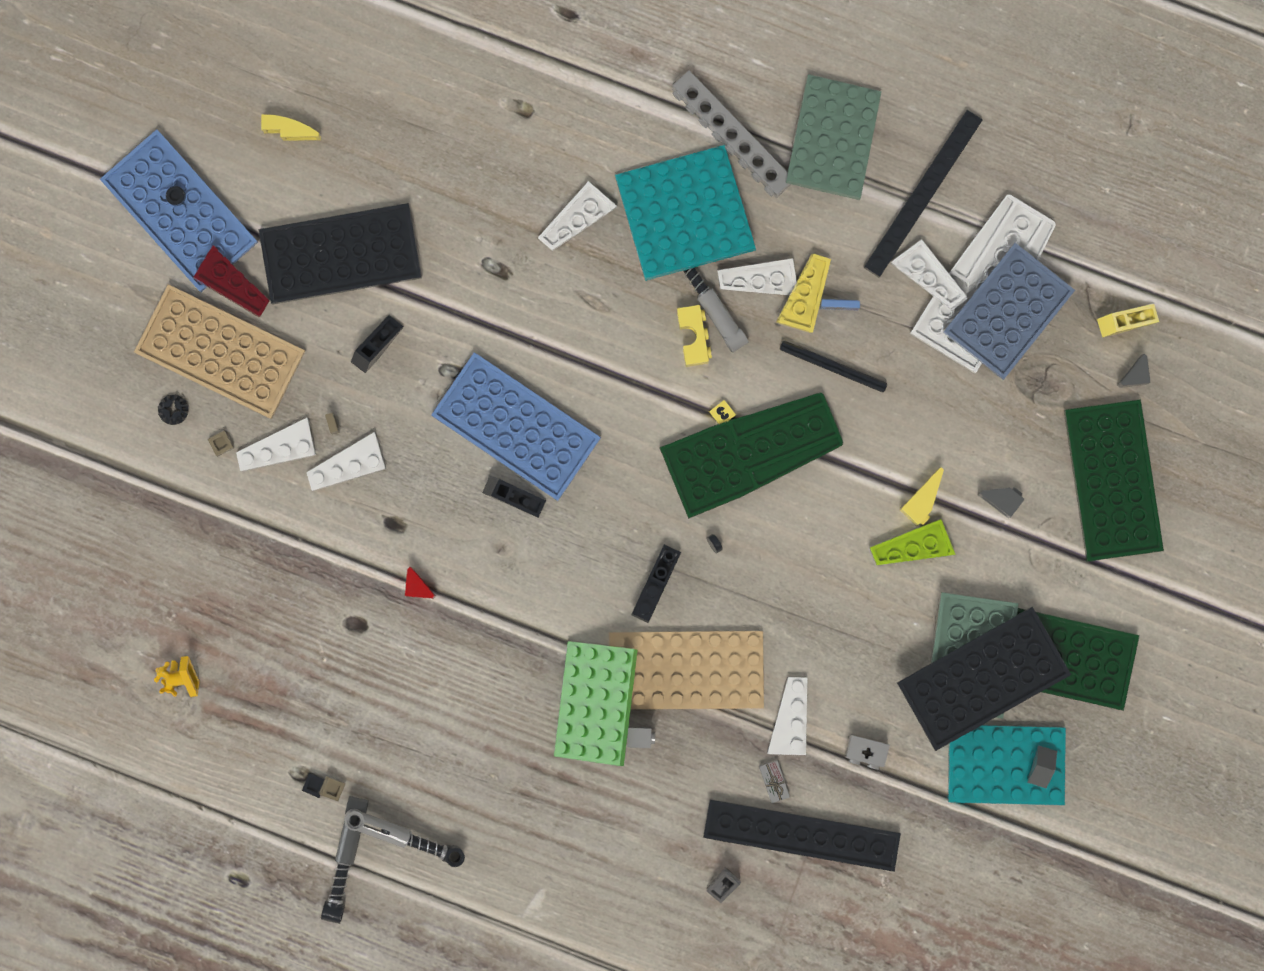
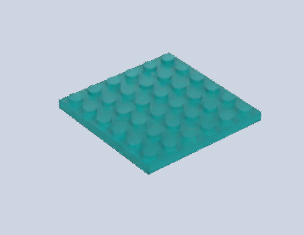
[615,145,756,281]

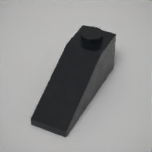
[351,315,404,373]
[482,476,546,518]

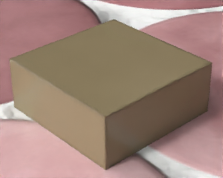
[325,413,340,435]
[208,431,234,457]
[319,776,345,801]

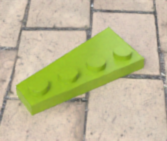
[870,519,956,566]

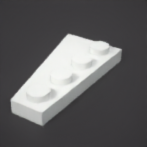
[538,181,617,251]
[717,258,797,295]
[236,418,316,472]
[306,432,386,491]

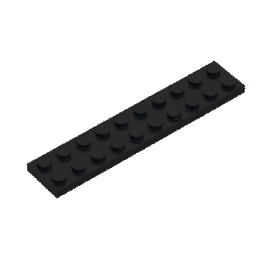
[703,799,901,872]

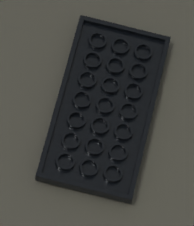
[258,203,422,305]
[897,607,1071,751]

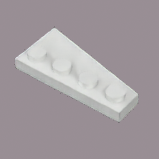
[891,240,967,310]
[767,677,807,755]

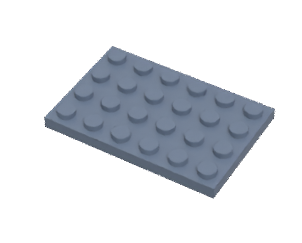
[943,243,1075,380]

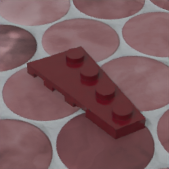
[193,245,270,318]

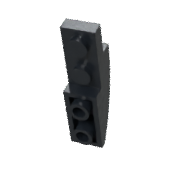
[631,544,681,623]

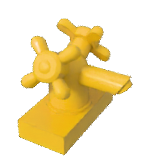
[154,656,200,697]

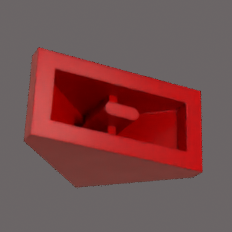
[405,567,436,599]

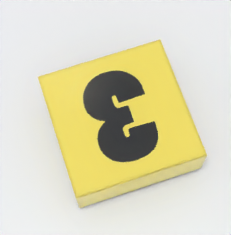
[709,400,736,424]

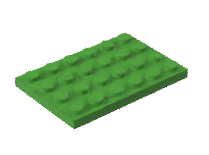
[554,641,638,766]

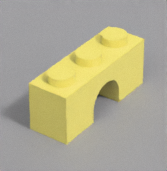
[677,305,712,367]

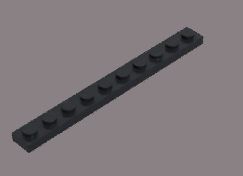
[864,110,983,278]

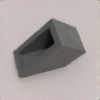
[978,487,1025,518]

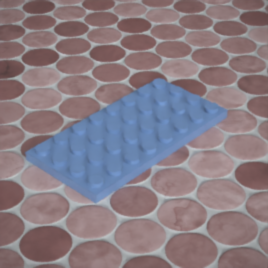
[100,129,258,292]
[431,352,601,501]

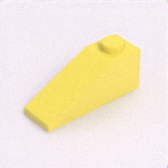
[1097,304,1159,337]
[900,467,944,526]

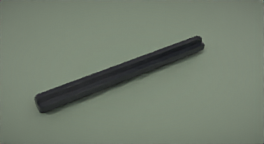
[780,341,887,392]

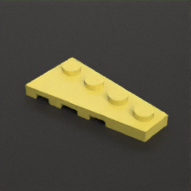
[776,254,831,333]

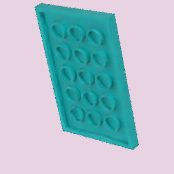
[948,725,1066,805]

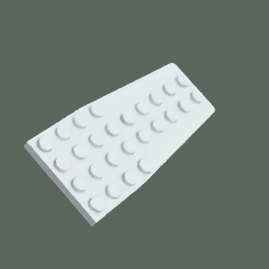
[910,195,1056,373]

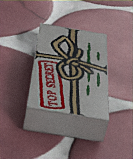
[759,760,790,803]

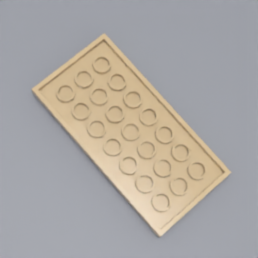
[134,284,306,419]
[609,631,764,709]

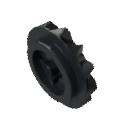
[158,394,189,425]

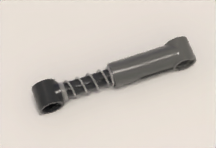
[321,796,369,924]

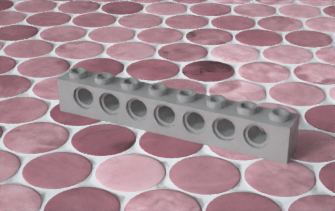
[672,71,791,198]

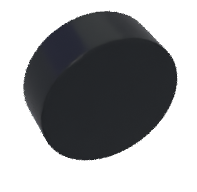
[166,186,186,206]
[706,534,723,554]

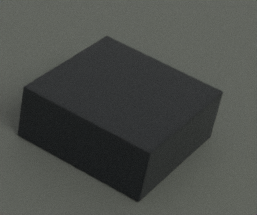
[302,773,325,798]

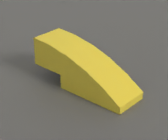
[261,114,321,141]

